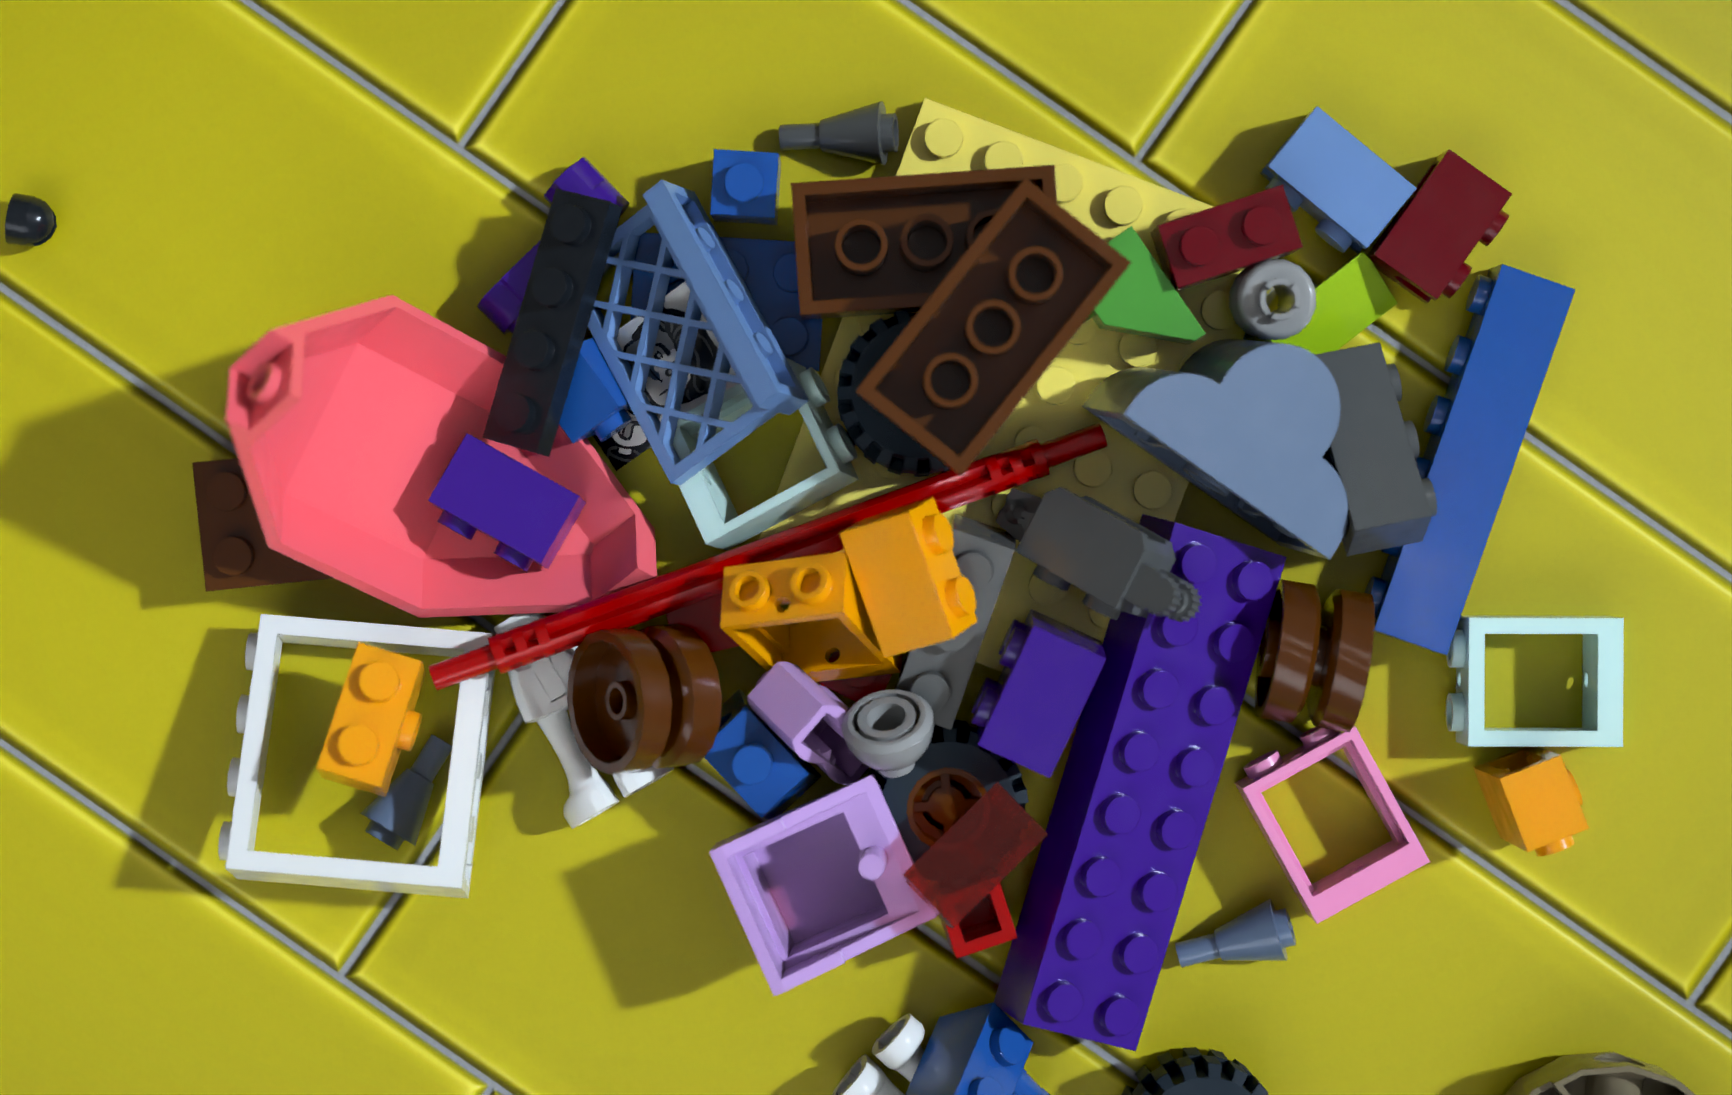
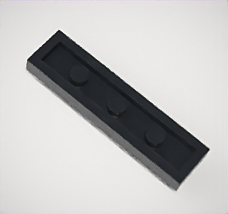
[482,188,623,457]

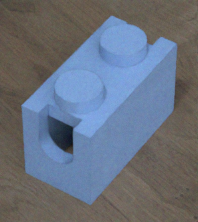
[1260,106,1417,253]

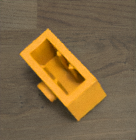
[839,497,978,658]
[316,642,426,797]
[1473,747,1589,856]

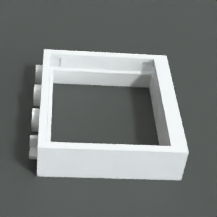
[218,614,495,899]

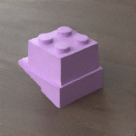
[709,773,937,996]

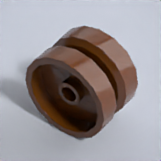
[1255,579,1375,732]
[567,624,722,774]

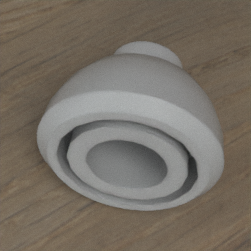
[842,690,934,778]

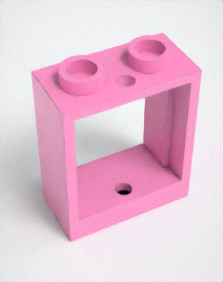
[1235,726,1430,924]

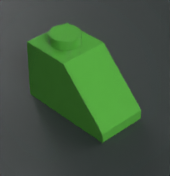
[1084,226,1206,345]

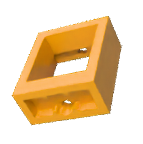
[720,552,902,682]

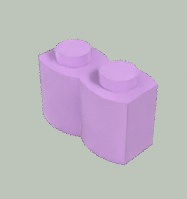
[747,661,869,785]

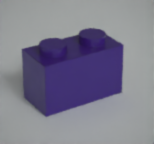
[428,433,586,572]

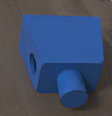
[704,689,821,819]

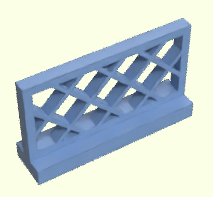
[588,179,809,486]

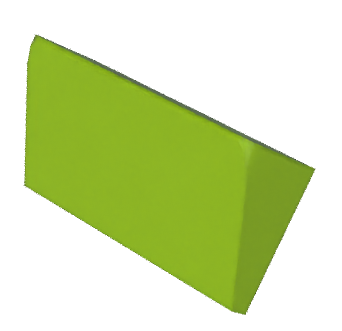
[1264,251,1397,355]

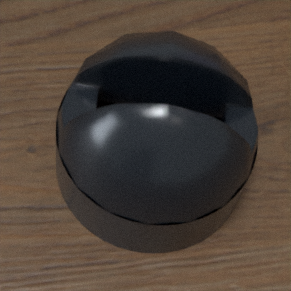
[5,193,56,247]

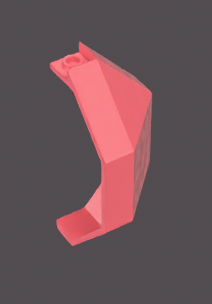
[226,295,657,618]

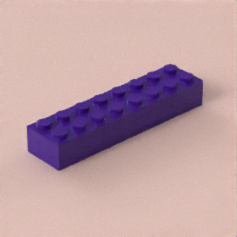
[994,514,1287,1051]

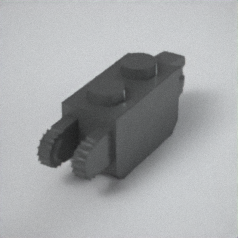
[996,487,1202,622]

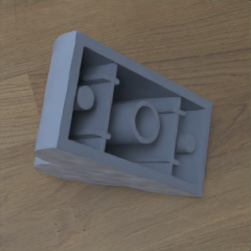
[1083,339,1348,560]

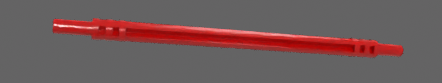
[428,423,1108,691]

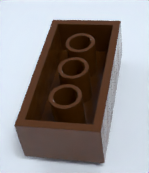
[791,165,1057,320]
[855,178,1132,477]

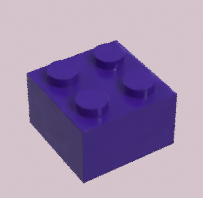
[971,609,1106,778]

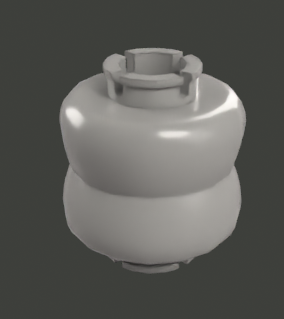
[1229,259,1316,340]

